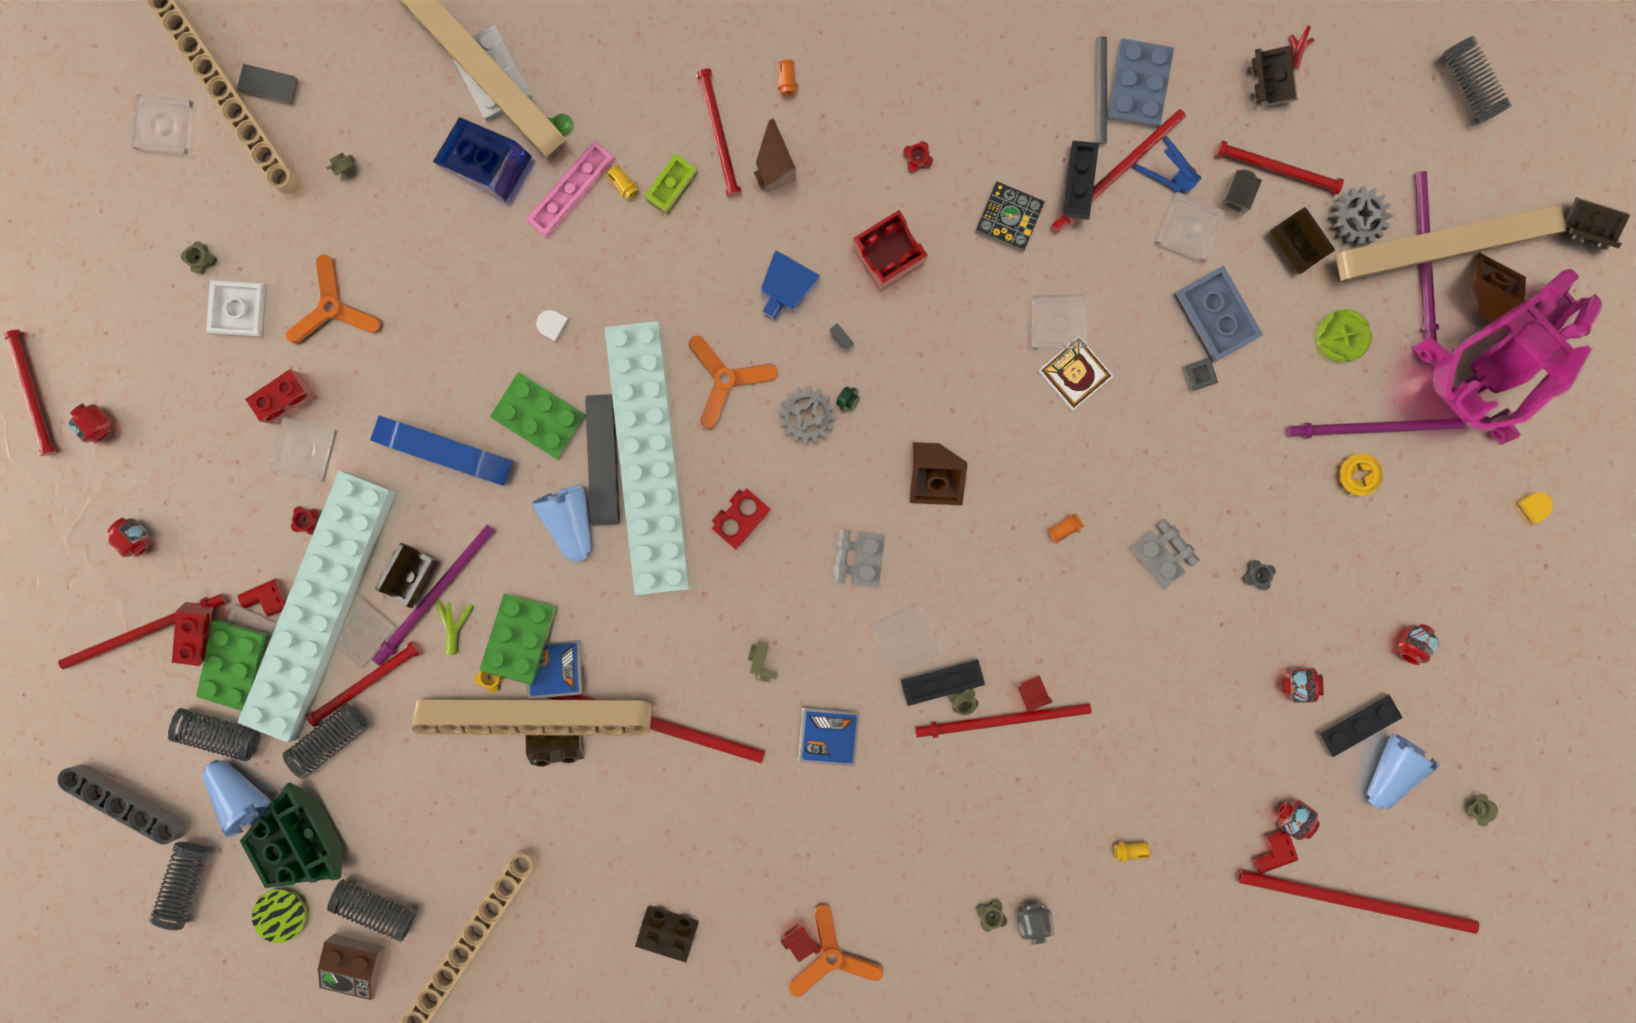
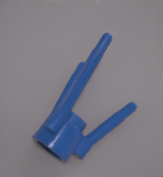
[1132,136,1202,193]

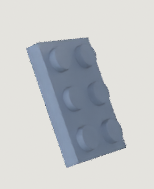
[1107,38,1174,128]
[1175,266,1263,362]

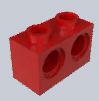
[245,369,314,424]
[711,488,771,550]
[172,602,213,666]

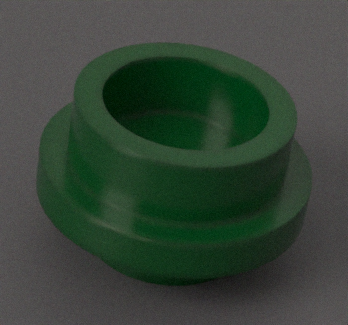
[836,386,860,412]

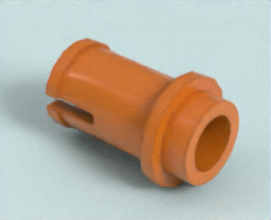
[777,59,799,96]
[1048,513,1084,544]

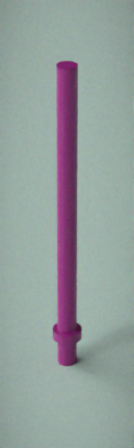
[1416,171,1439,342]
[1288,418,1466,439]
[372,524,495,666]

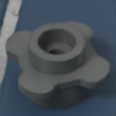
[1245,560,1276,590]

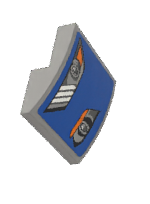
[527,640,583,699]
[797,707,859,766]

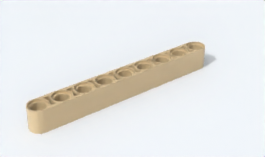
[147,0,298,193]
[400,0,566,158]
[1335,205,1567,281]
[411,700,652,736]
[400,849,537,1023]

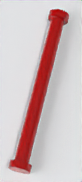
[696,68,742,197]
[1216,140,1344,195]
[3,330,57,456]
[306,641,421,727]

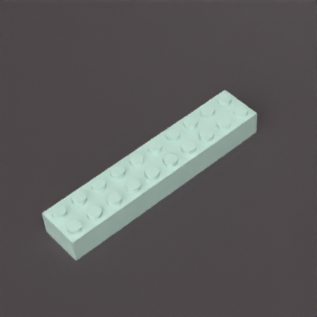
[604,321,691,595]
[237,471,397,743]

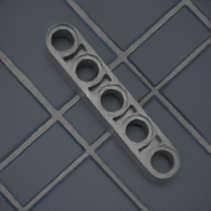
[585,394,620,526]
[57,764,186,845]

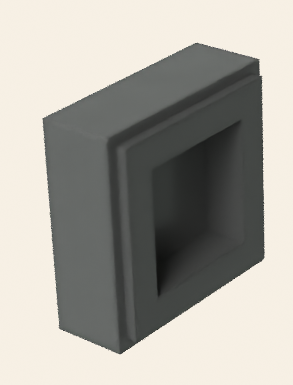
[830,323,854,353]
[1183,358,1218,392]

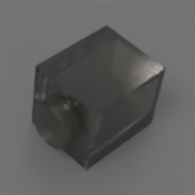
[1219,169,1262,215]

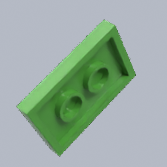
[490,372,586,460]
[479,594,556,685]
[196,619,267,711]

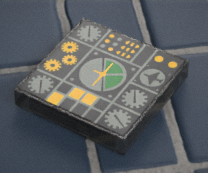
[975,181,1045,252]

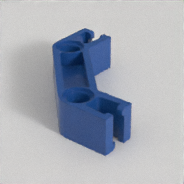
[370,415,513,486]

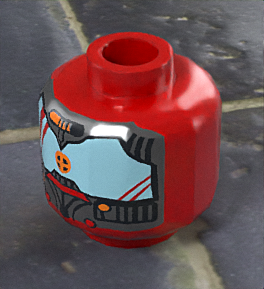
[68,403,112,444]
[107,518,150,557]
[1397,624,1439,665]
[1283,668,1324,703]
[1277,799,1320,840]

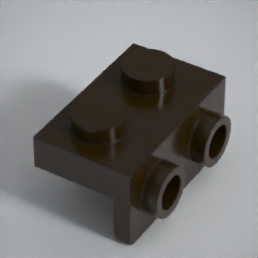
[1252,45,1298,107]
[1565,197,1630,250]
[1270,207,1335,275]
[375,543,438,608]
[526,735,584,767]
[635,906,698,963]

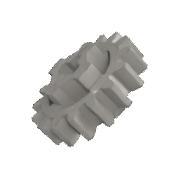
[1331,186,1393,246]
[778,386,836,445]

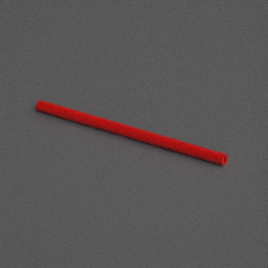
[546,694,765,764]
[1238,870,1479,934]

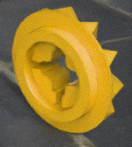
[1339,453,1383,496]

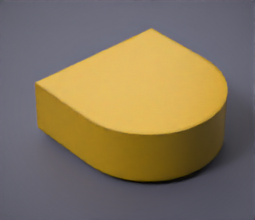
[1518,492,1553,524]

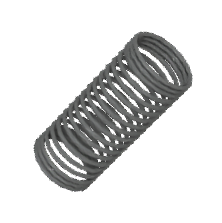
[1443,36,1512,123]
[283,703,368,779]
[167,708,259,762]
[149,841,209,931]
[327,879,416,942]

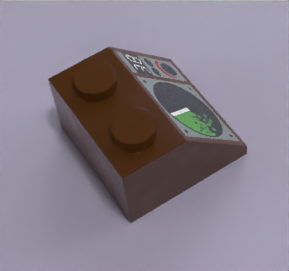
[318,934,385,1000]

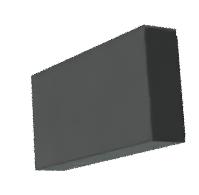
[237,63,297,104]

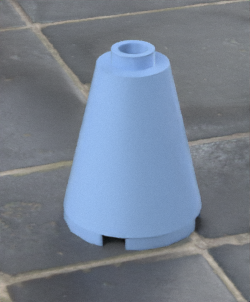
[532,485,591,562]
[1367,733,1440,810]
[202,760,271,837]

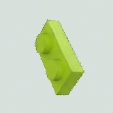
[644,153,698,214]

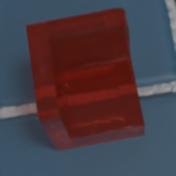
[1014,675,1053,712]
[780,920,821,962]

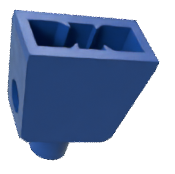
[760,250,820,320]

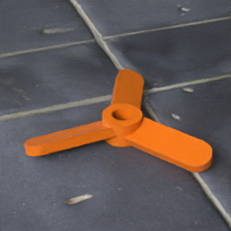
[286,255,381,344]
[688,335,778,429]
[789,905,883,997]

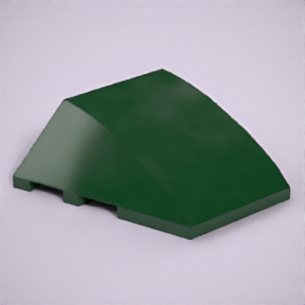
[240,782,343,888]

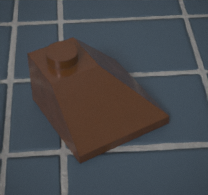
[753,118,796,192]
[1473,252,1526,327]
[909,442,967,505]

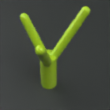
[435,599,473,655]

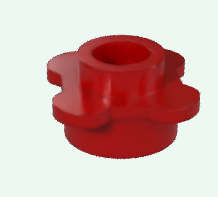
[903,141,933,171]
[291,506,320,535]

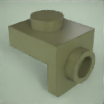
[748,640,778,682]

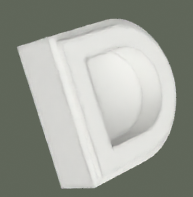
[536,310,569,342]

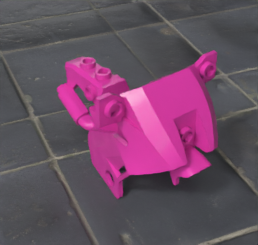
[1412,269,1602,445]

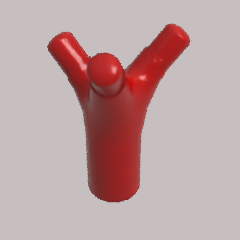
[1289,25,1315,69]

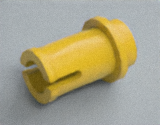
[606,165,639,200]
[1114,841,1150,863]

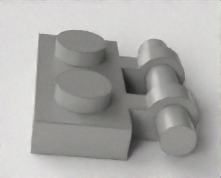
[1130,519,1200,589]
[832,529,885,588]

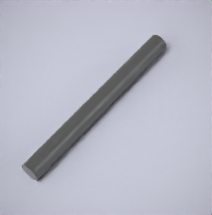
[1096,36,1107,144]

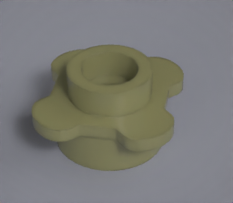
[326,153,354,176]
[181,241,214,273]
[949,689,979,715]
[1467,794,1498,827]
[977,901,1007,932]

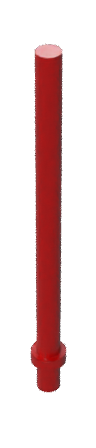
[1051,109,1186,233]
[58,593,227,670]
[915,703,1092,738]

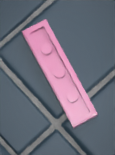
[525,140,616,238]

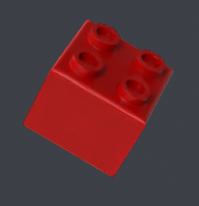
[853,210,928,290]

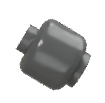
[1017,904,1054,945]

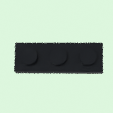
[1063,140,1099,220]
[900,659,985,706]
[1317,694,1403,757]

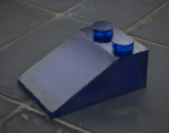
[433,117,532,201]

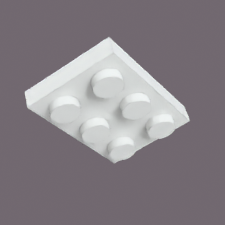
[452,25,533,121]

